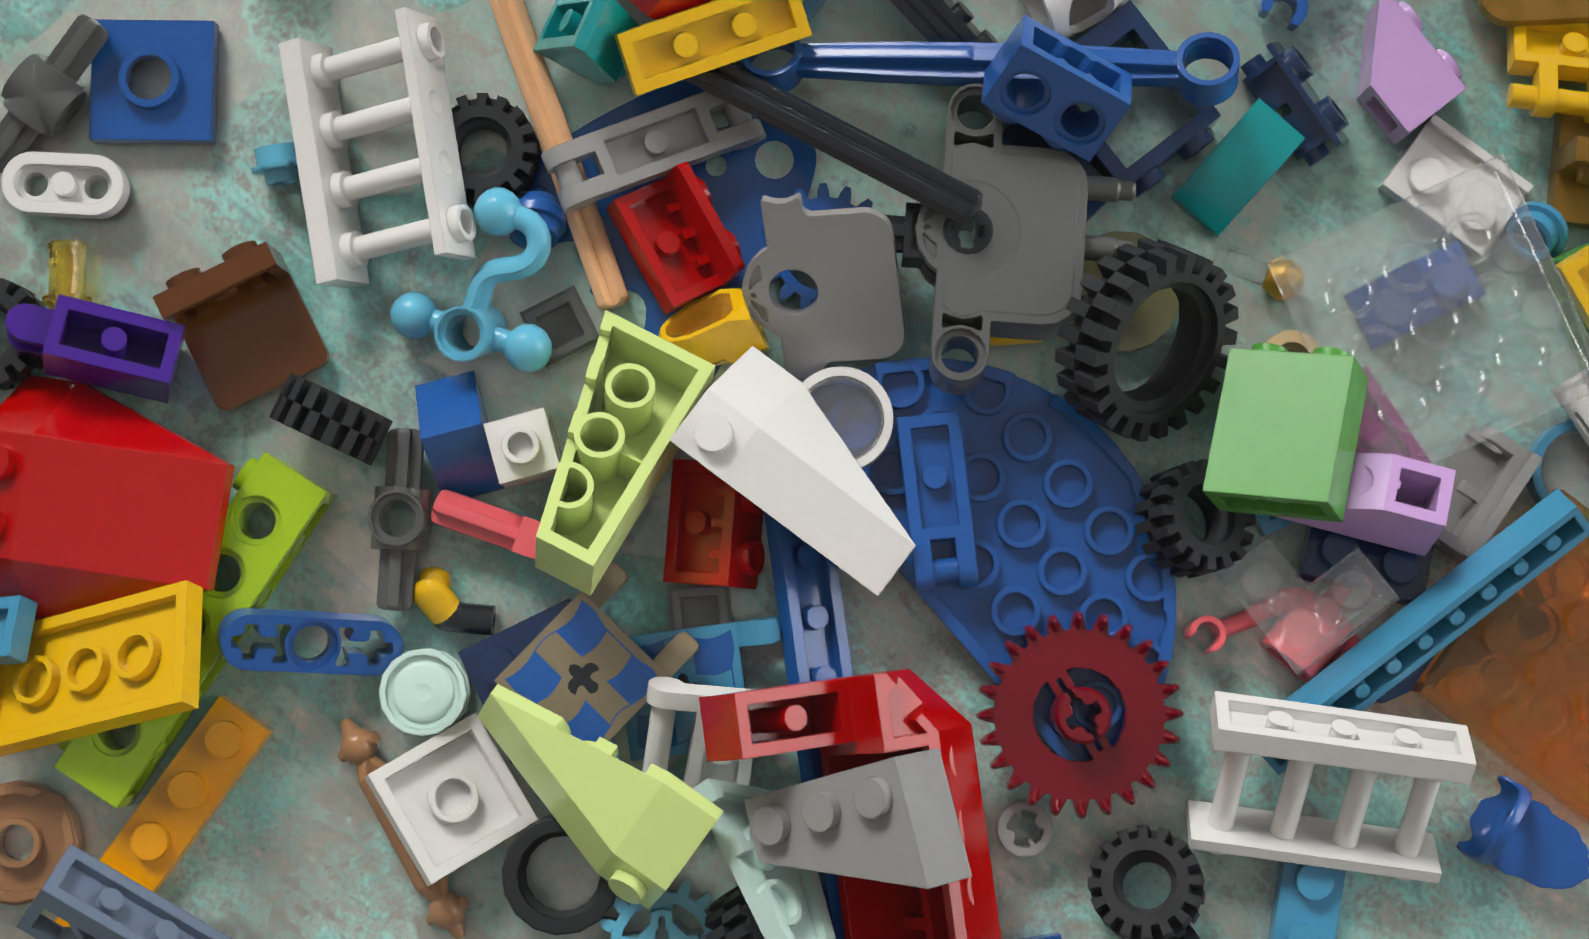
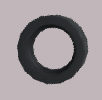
[502,815,617,936]

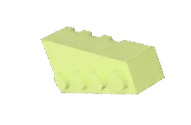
[535,310,715,596]

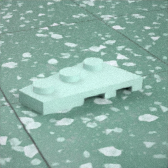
[693,778,836,939]

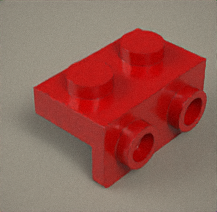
[606,161,745,315]

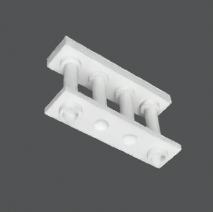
[278,7,476,289]
[1186,691,1477,883]

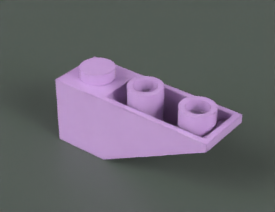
[1274,453,1456,556]

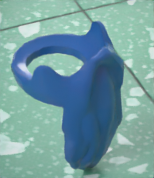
[1456,775,1589,889]

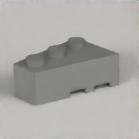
[743,748,972,889]

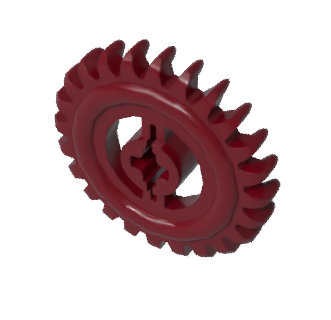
[975,611,1184,819]

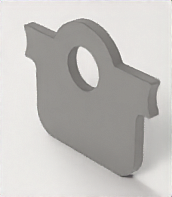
[742,193,906,379]

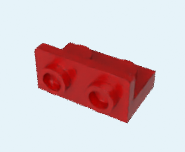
[663,459,765,590]

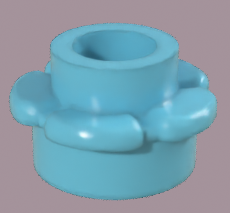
[251,142,300,186]

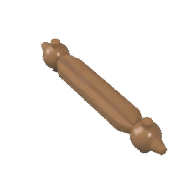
[338,717,469,939]

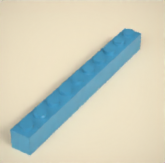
[1262,488,1589,775]

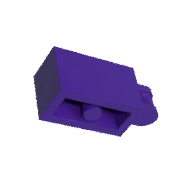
[5,294,185,404]

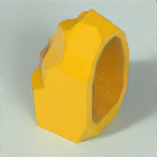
[658,288,770,366]

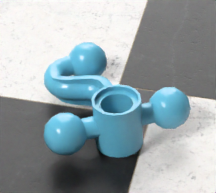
[390,187,552,373]

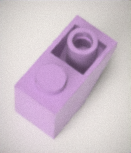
[1356,0,1466,145]

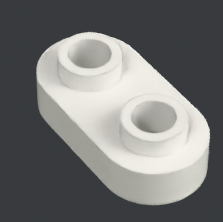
[1,151,130,219]

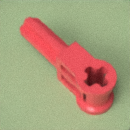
[431,489,540,559]

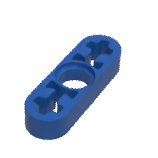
[217,608,403,676]

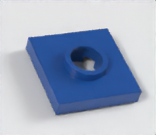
[89,19,219,145]

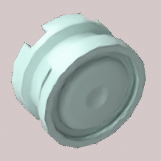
[379,648,473,736]

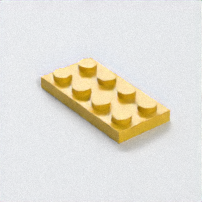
[0,580,203,757]

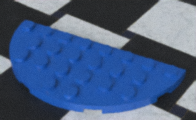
[808,358,1176,761]

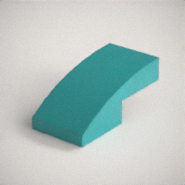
[1171,98,1305,238]

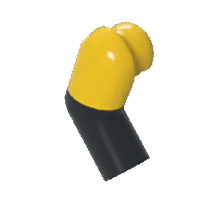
[414,566,496,636]

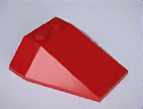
[0,375,235,621]

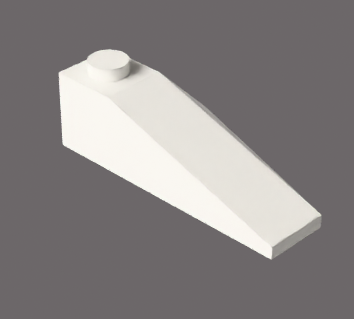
[670,346,916,596]

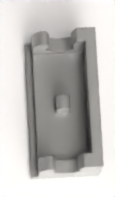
[1433,424,1543,564]

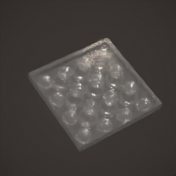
[1267,154,1589,464]

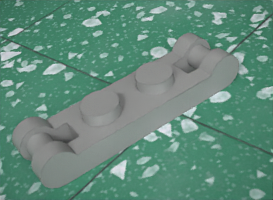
[541,91,767,213]

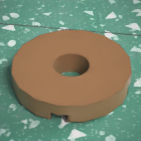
[0,780,84,906]

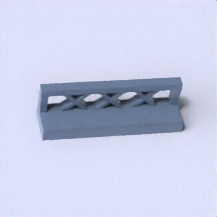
[16,844,232,939]

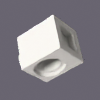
[483,407,562,489]

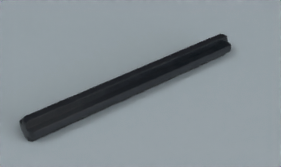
[684,63,983,225]

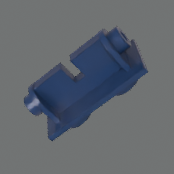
[1240,42,1349,167]

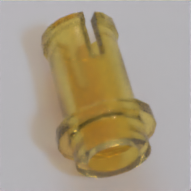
[42,239,93,310]

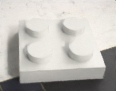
[364,712,539,887]

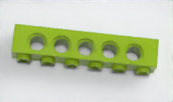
[54,451,338,808]

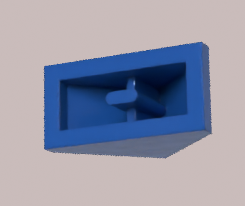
[415,370,505,498]

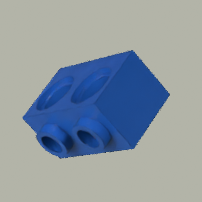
[981,14,1132,162]

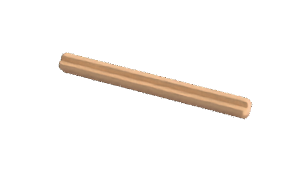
[489,0,629,311]

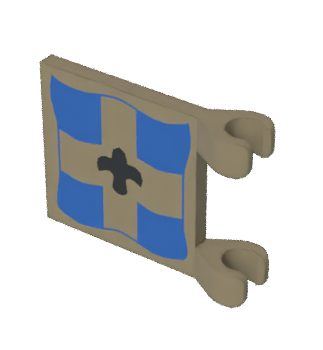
[494,562,699,742]

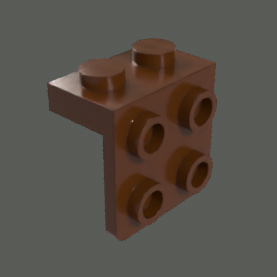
[153,240,329,412]

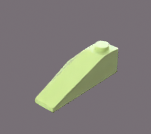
[477,684,724,910]

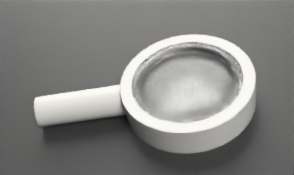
[729,365,893,469]

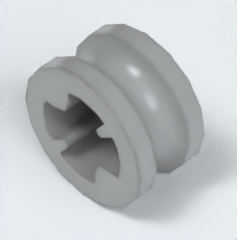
[995,799,1053,857]

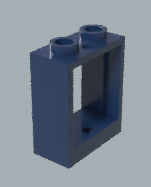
[1068,0,1221,198]

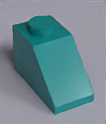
[533,0,640,84]

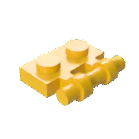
[1506,23,1589,123]

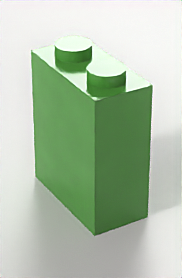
[1202,343,1368,523]

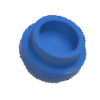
[509,185,567,249]

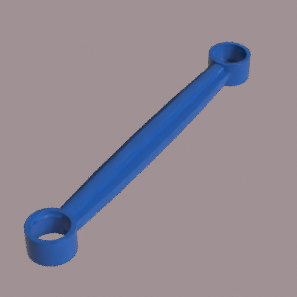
[741,32,1240,106]

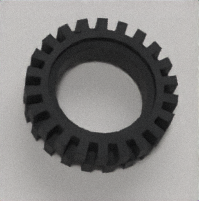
[1055,238,1239,441]

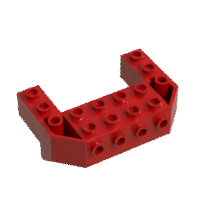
[699,669,1002,939]

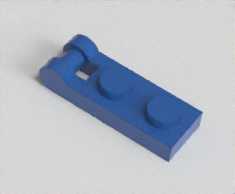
[896,411,979,593]

